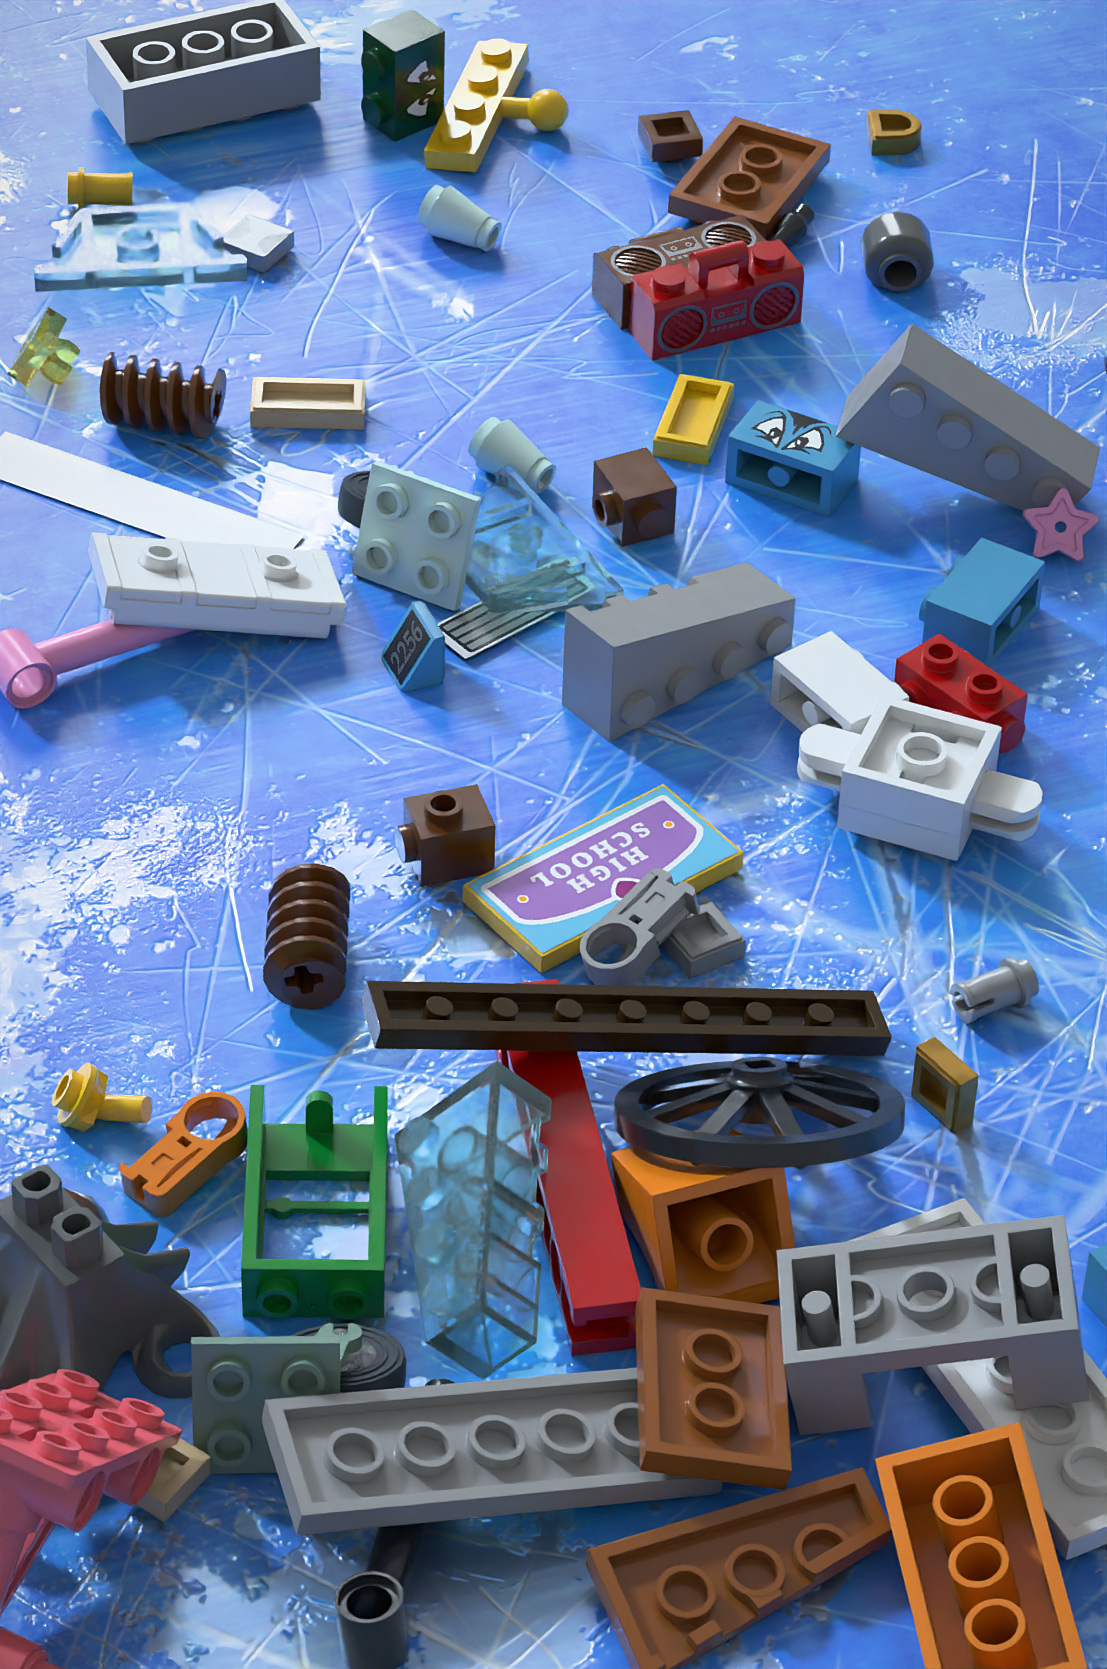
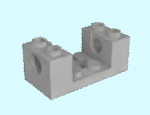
[777,1215,1089,1435]

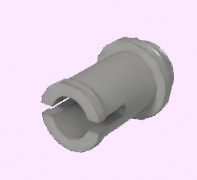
[950,957,1039,1024]

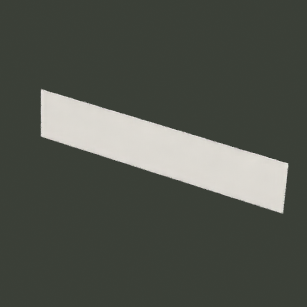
[0,431,305,549]

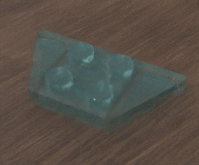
[34,203,247,292]
[465,465,624,613]

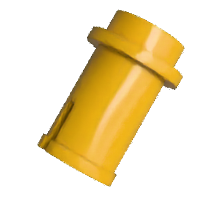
[67,167,133,210]

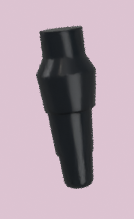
[767,204,815,248]

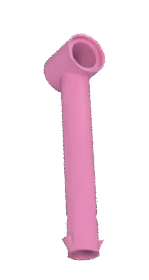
[0,620,195,709]

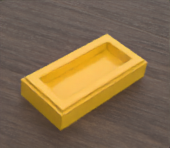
[652,374,734,465]

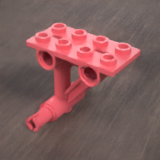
[0,1369,182,1669]

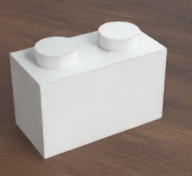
[770,631,909,735]

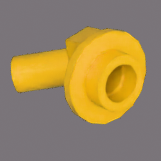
[52,1062,152,1132]

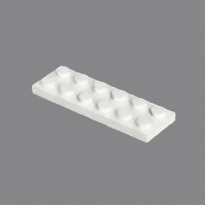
[847,1198,1107,1560]

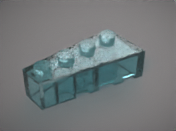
[394,1060,552,1380]

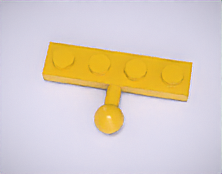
[424,39,569,172]

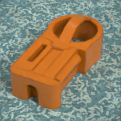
[119,1092,248,1217]

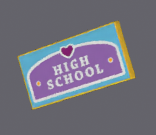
[462,784,744,973]

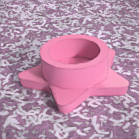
[1023,488,1099,562]

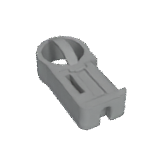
[579,868,700,986]

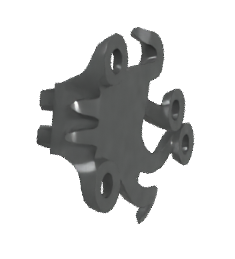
[0,1164,221,1398]

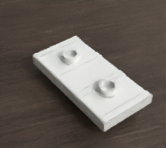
[88,532,346,639]

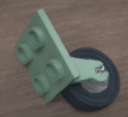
[191,1323,406,1474]

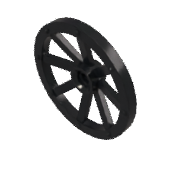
[614,1057,905,1170]

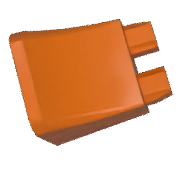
[611,1129,795,1304]

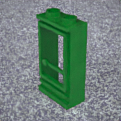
[241,1085,388,1319]

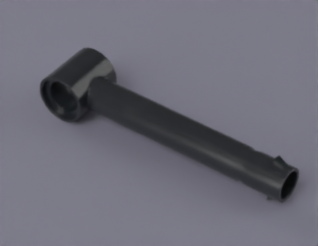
[334,1378,455,1669]

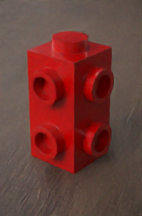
[894,633,1028,755]

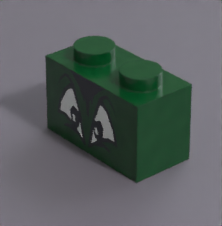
[361,9,445,142]

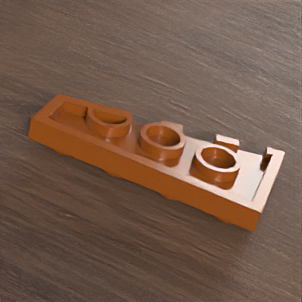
[586,1467,892,1669]

